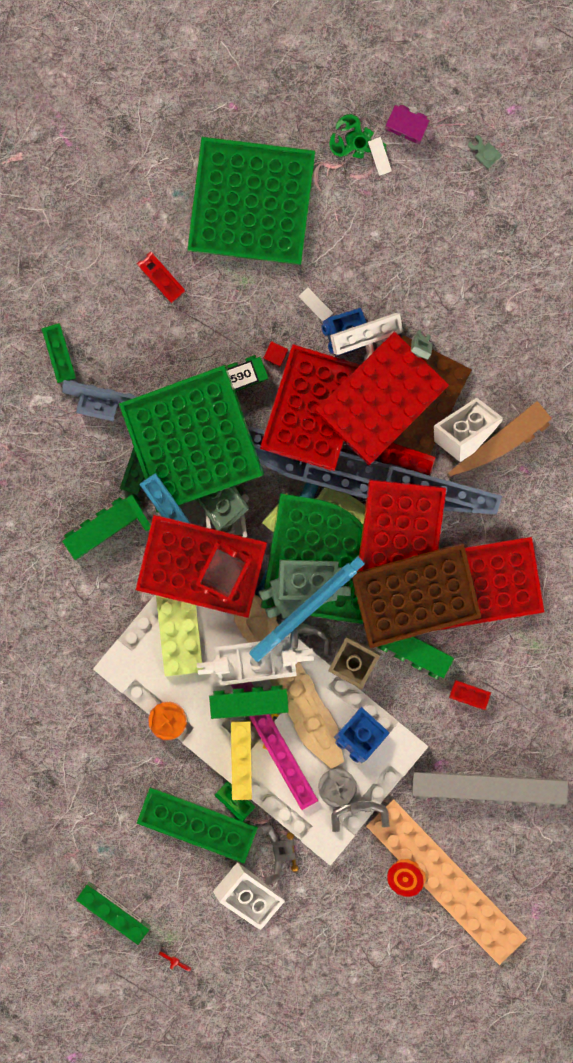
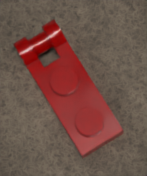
[136,251,186,304]
[380,443,436,476]

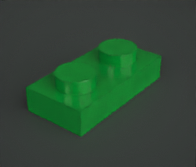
[214,781,256,822]

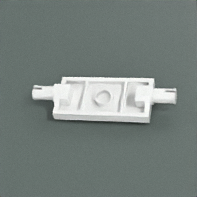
[197,637,314,686]

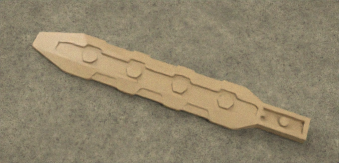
[234,594,344,769]

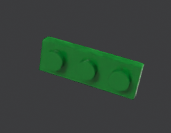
[41,323,77,384]

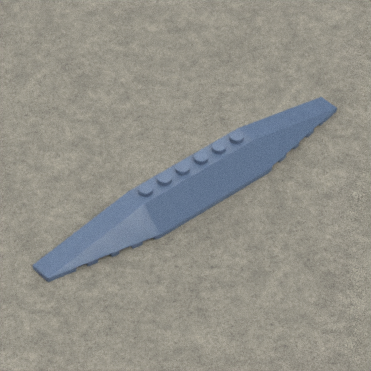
[247,426,502,514]

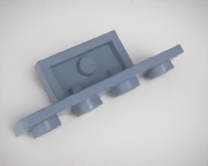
[62,380,137,421]

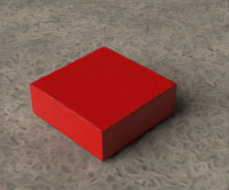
[263,341,288,367]

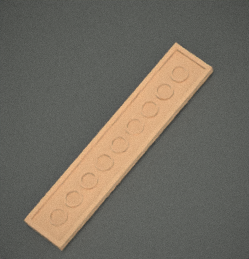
[366,799,527,965]

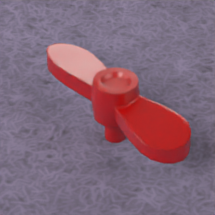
[158,951,191,972]

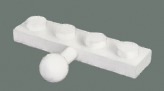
[330,313,403,361]

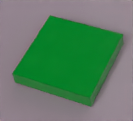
[126,495,152,531]

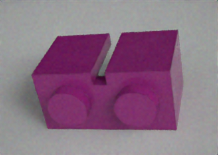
[385,105,430,145]

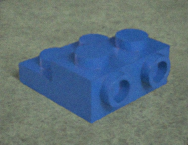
[321,308,374,357]
[334,707,390,763]

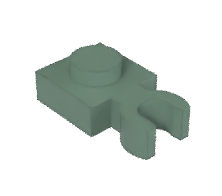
[468,135,502,170]
[411,330,432,360]

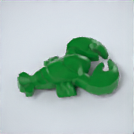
[329,114,387,159]

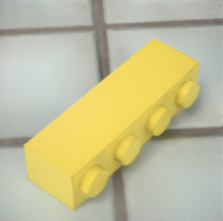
[231,720,252,800]

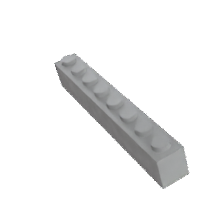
[412,771,568,807]

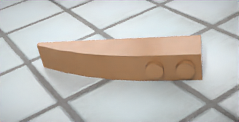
[447,401,552,477]

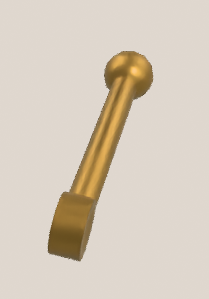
[286,832,299,872]

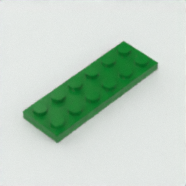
[136,787,258,864]

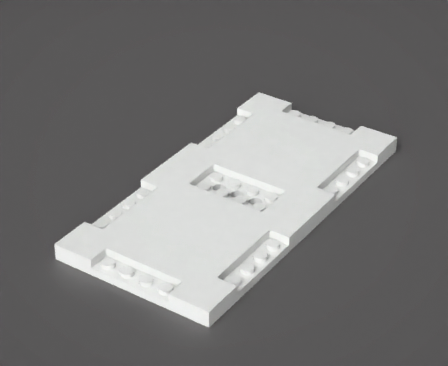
[93,595,428,866]

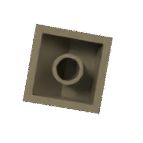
[328,635,381,689]

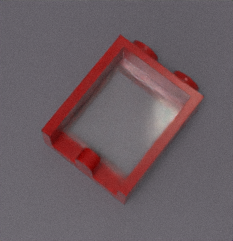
[195,541,252,602]

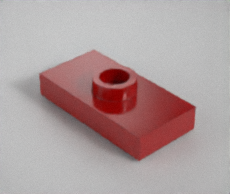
[449,680,492,710]

